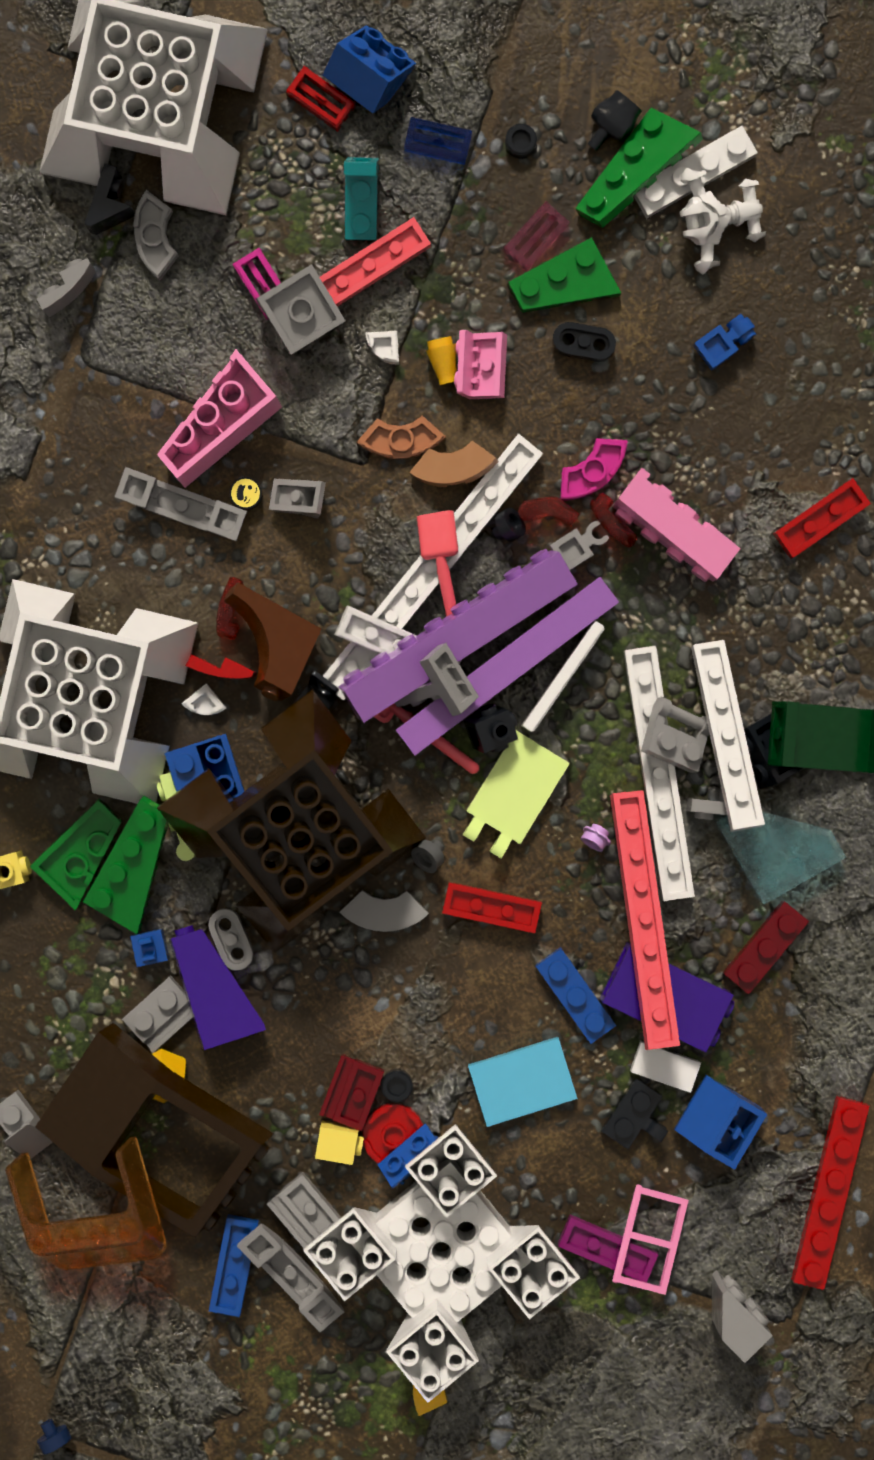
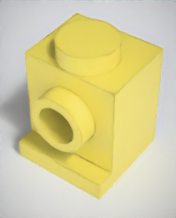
[0,850,32,889]

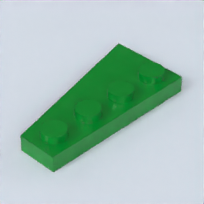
[83,796,169,934]

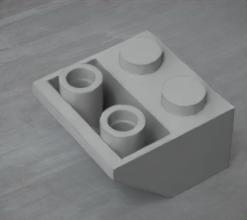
[712,1270,773,1363]

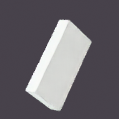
[630,1041,701,1093]

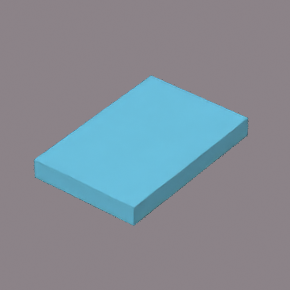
[468,1037,578,1127]

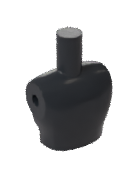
[587,90,642,152]

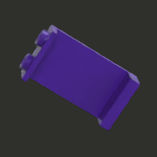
[600,942,735,1052]

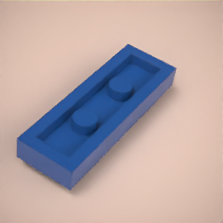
[535,947,616,1044]
[209,1214,259,1317]

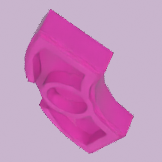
[560,438,628,501]

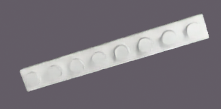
[623,646,695,901]

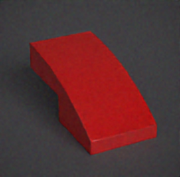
[185,654,257,679]

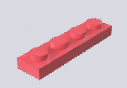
[320,217,431,307]

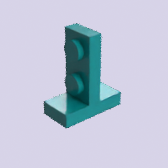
[344,157,379,240]

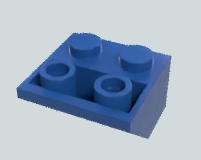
[322,25,416,113]
[164,734,245,799]
[674,1075,767,1170]

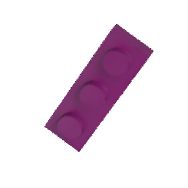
[558,1214,658,1282]

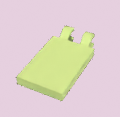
[463,730,570,858]

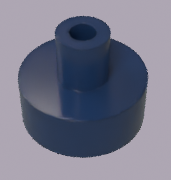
[37,1419,72,1454]

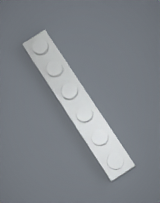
[691,640,765,832]

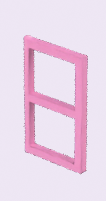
[612,1184,689,1295]

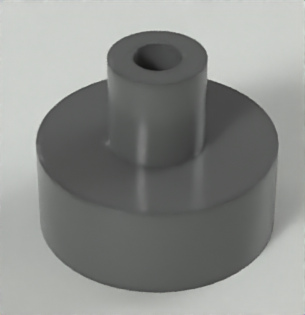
[411,840,445,873]

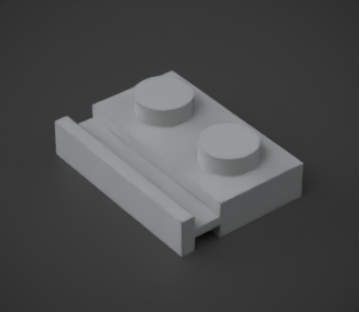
[122,975,192,1053]
[267,1172,341,1248]

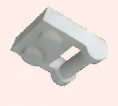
[641,697,710,773]

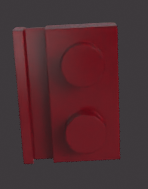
[319,1054,385,1131]

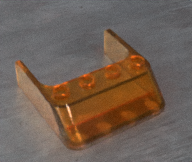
[5,1137,166,1270]

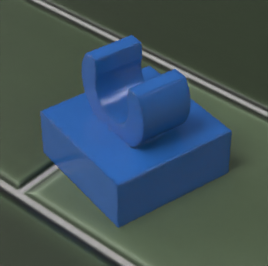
[130,928,170,967]

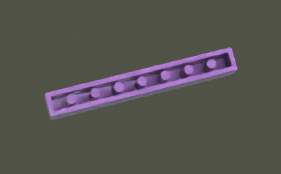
[338,549,578,723]

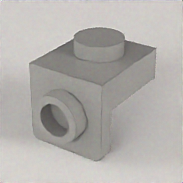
[686,784,727,820]

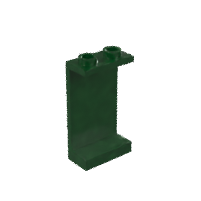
[768,701,874,773]

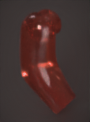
[590,493,637,548]
[518,496,580,527]
[216,577,244,640]

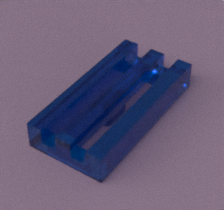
[404,117,472,165]

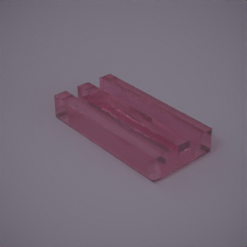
[503,201,569,272]

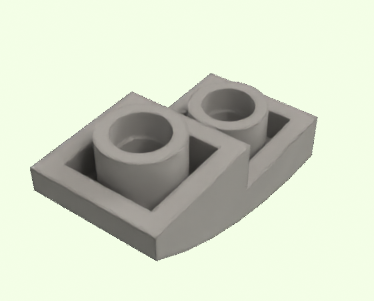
[37,258,96,317]

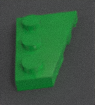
[508,237,621,313]
[30,798,122,911]

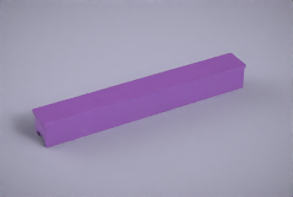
[396,577,619,756]

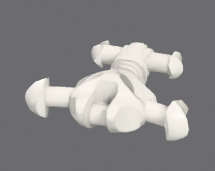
[680,168,766,275]

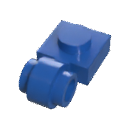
[693,314,756,371]

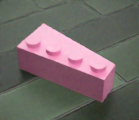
[157,349,282,488]
[612,468,741,582]

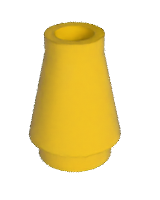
[425,336,457,385]

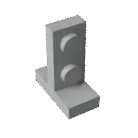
[395,643,479,716]

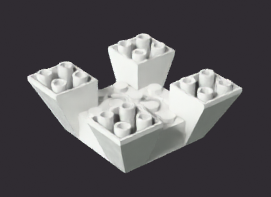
[40,0,268,216]
[0,579,199,804]
[303,1124,580,1403]

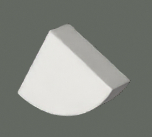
[366,331,399,365]
[182,684,227,715]

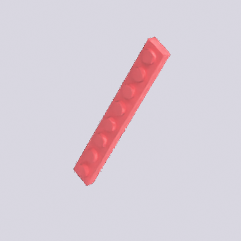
[610,790,680,1050]

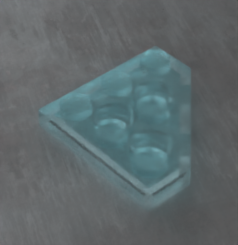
[715,812,846,905]

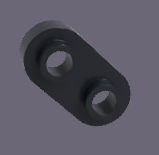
[552,322,616,362]

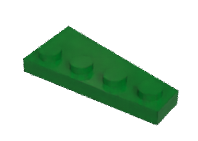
[575,108,703,228]

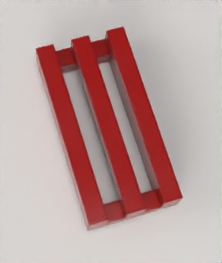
[286,66,356,132]

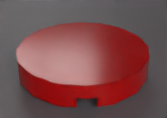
[363,1103,423,1164]

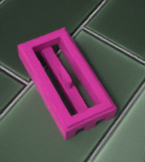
[233,248,281,320]

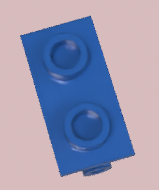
[377,1123,439,1188]

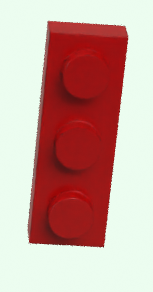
[773,478,871,559]
[442,882,542,933]

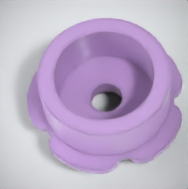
[580,824,611,852]

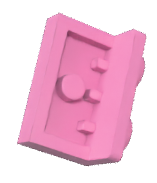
[454,330,507,399]

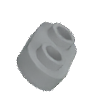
[208,908,254,970]

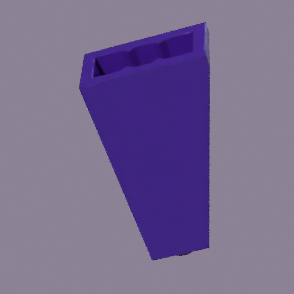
[169,925,266,1050]

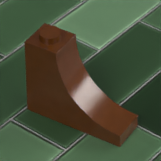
[223,583,321,701]

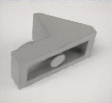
[269,478,326,518]
[0,1090,53,1160]

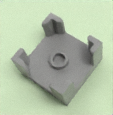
[255,264,345,355]

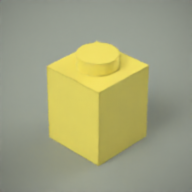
[315,1120,364,1165]

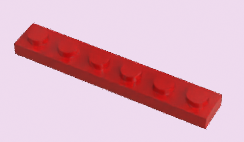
[791,1096,870,1290]

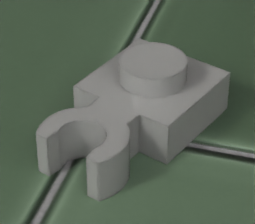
[549,521,609,570]

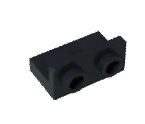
[744,713,803,789]

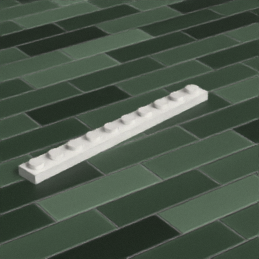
[323,433,543,701]

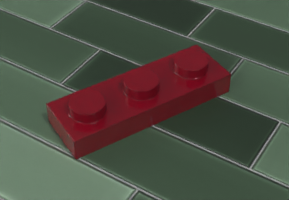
[723,900,809,994]

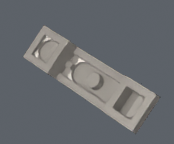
[115,467,247,541]
[237,1223,344,1332]

